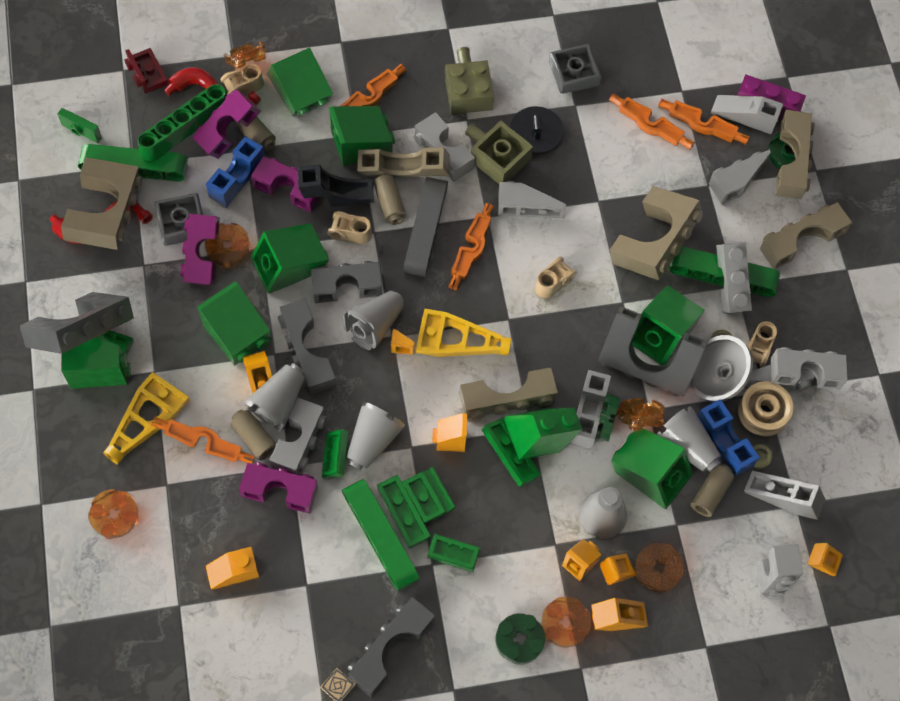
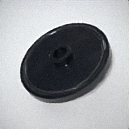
[510,106,563,155]

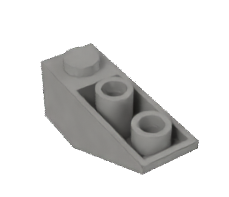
[711,95,783,134]
[709,150,771,205]

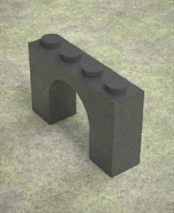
[20,292,134,354]
[598,306,707,397]

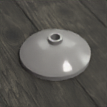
[690,335,753,402]

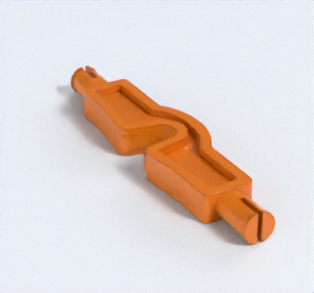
[329,64,406,120]
[609,93,695,150]
[658,98,750,145]
[448,203,494,290]
[151,416,255,464]

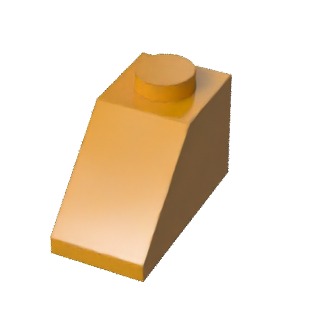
[243,351,272,394]
[432,413,467,452]
[562,539,602,581]
[206,547,259,590]
[591,598,648,631]

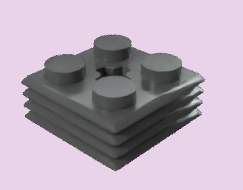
[549,44,602,94]
[154,193,203,246]

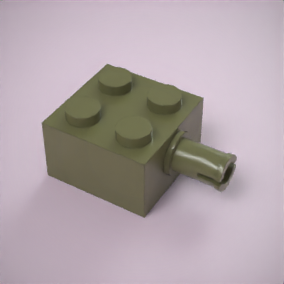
[445,47,494,115]
[465,121,533,184]

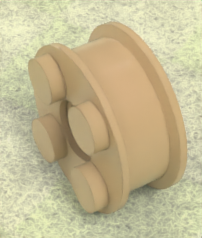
[738,381,794,437]

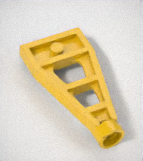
[416,308,512,357]
[103,372,190,464]

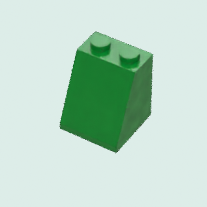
[267,47,333,116]
[329,106,395,166]
[250,223,329,294]
[197,281,272,366]
[633,285,705,365]
[61,337,131,389]
[504,408,582,460]
[611,426,693,509]

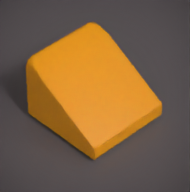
[391,329,415,355]
[808,543,843,576]
[600,553,636,585]

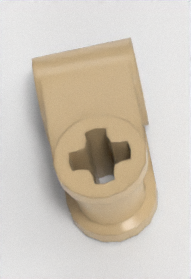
[220,64,264,95]
[327,211,372,245]
[535,256,577,298]
[747,321,777,368]

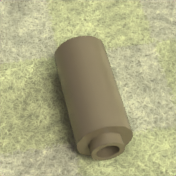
[232,117,276,151]
[373,174,406,225]
[231,410,276,461]
[691,464,735,517]

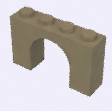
[61,157,142,250]
[609,186,703,280]

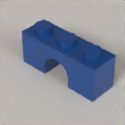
[206,136,265,208]
[698,399,760,477]

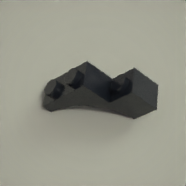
[298,164,374,207]

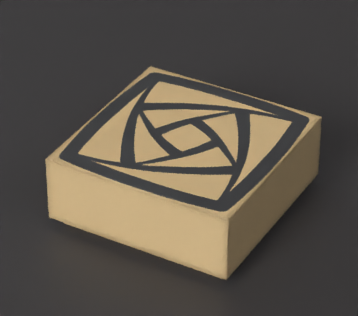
[320,668,356,701]

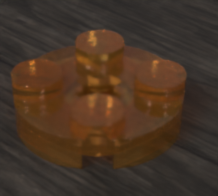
[224,42,267,69]
[205,223,250,268]
[617,398,665,431]
[88,489,139,539]
[634,543,684,593]
[541,597,591,648]

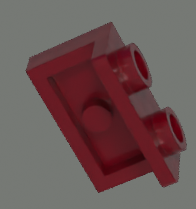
[124,48,169,94]

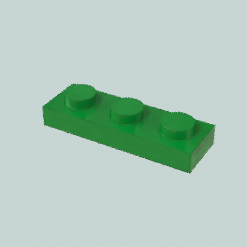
[482,417,541,488]
[376,475,431,549]

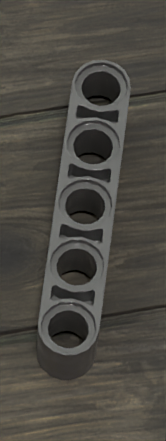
[403,177,448,277]

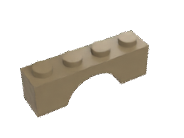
[775,110,815,199]
[357,147,450,178]
[760,202,852,269]
[459,367,558,419]

